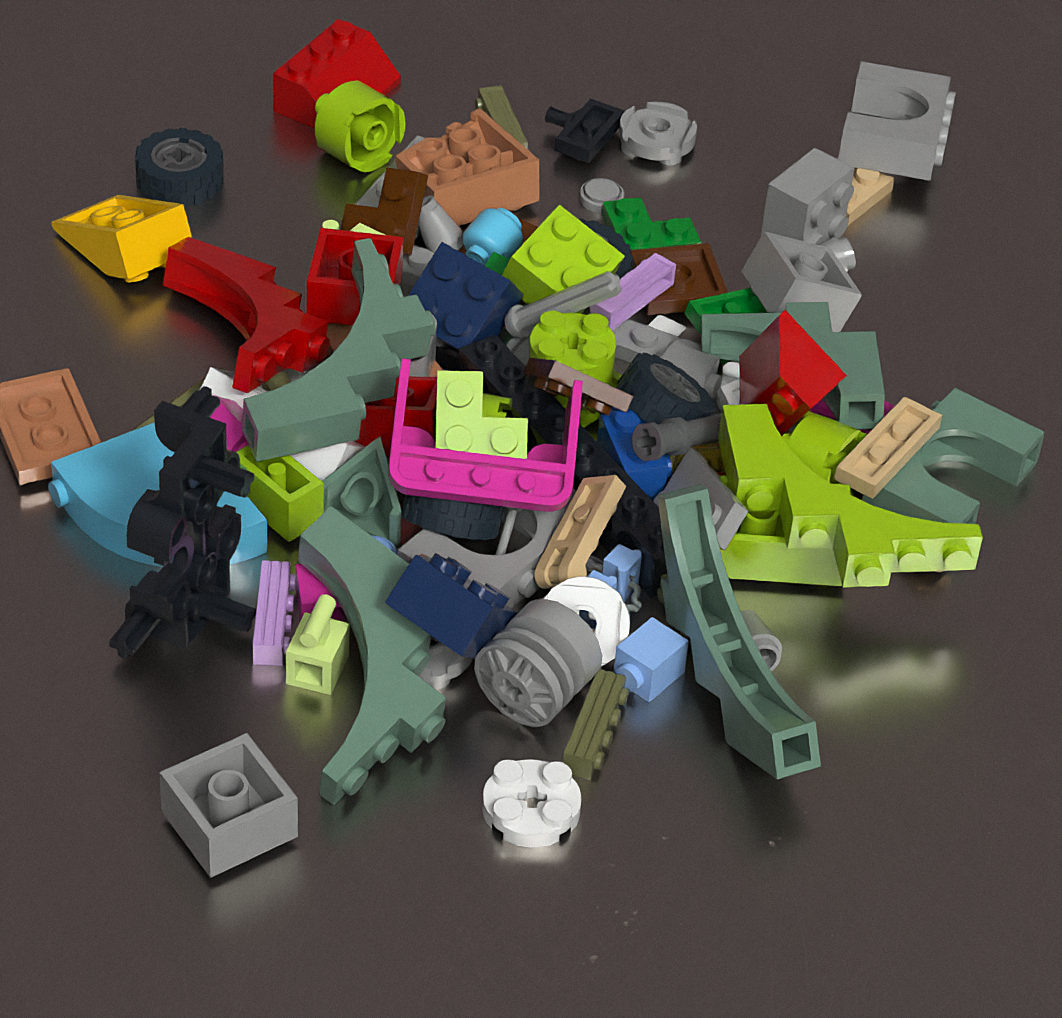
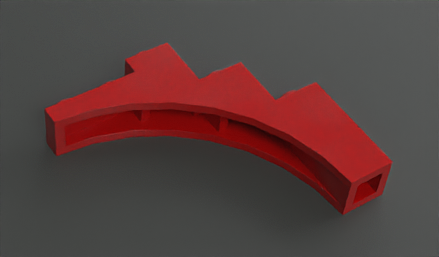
[163,237,330,393]

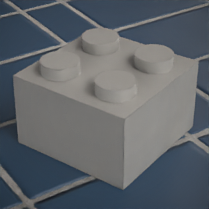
[761,148,854,245]
[741,231,862,332]
[159,733,298,878]

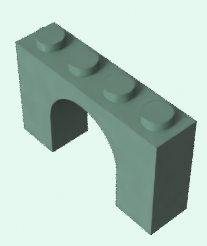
[862,388,1045,524]

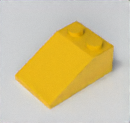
[51,195,192,283]

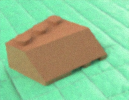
[395,108,539,226]

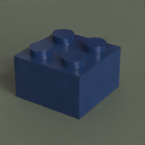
[408,242,523,354]
[384,553,517,658]

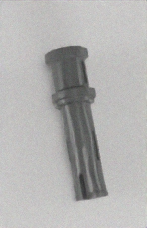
[632,414,721,461]

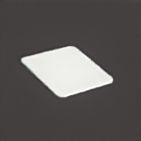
[648,315,686,336]

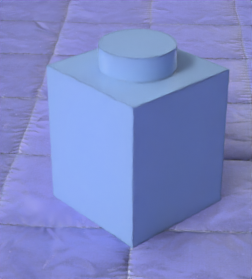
[614,617,689,702]

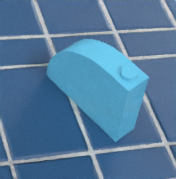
[48,422,267,567]

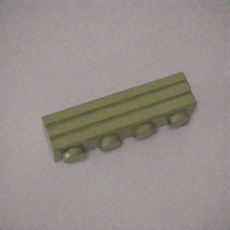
[475,85,528,149]
[563,669,629,780]

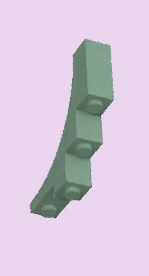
[242,238,435,462]
[657,484,821,779]
[298,506,446,805]

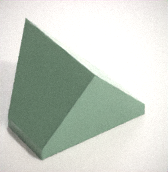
[322,436,402,548]

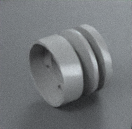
[474,598,603,727]

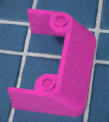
[388,358,583,512]

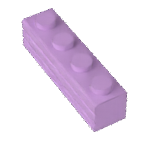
[589,253,676,331]
[253,560,296,666]

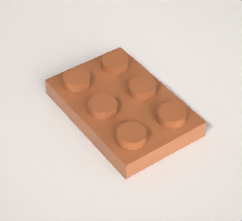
[0,368,101,485]

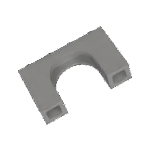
[838,61,956,181]
[398,490,576,609]

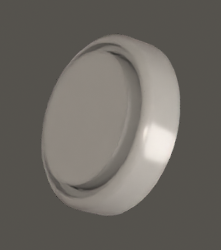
[579,178,624,213]

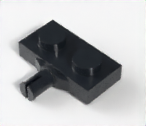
[545,98,625,163]

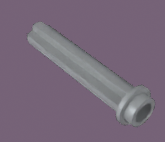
[504,271,622,338]

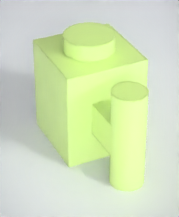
[286,595,350,695]

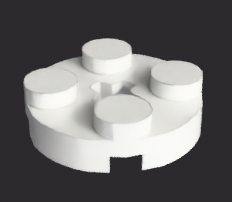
[544,576,630,666]
[482,759,581,848]

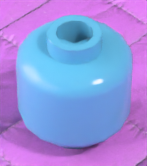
[462,208,523,266]

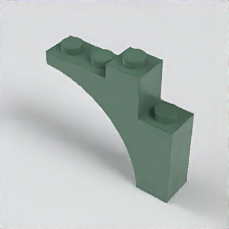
[701,302,885,429]

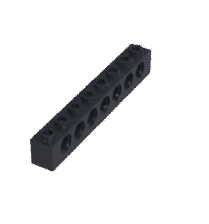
[458,334,667,598]

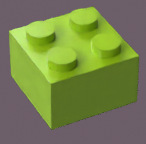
[502,205,625,314]

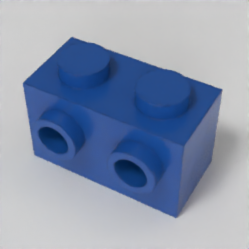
[597,409,672,501]

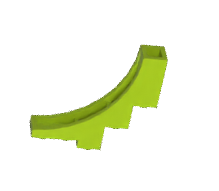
[718,404,983,587]

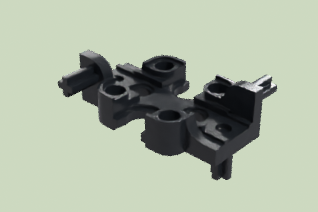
[109,386,256,659]

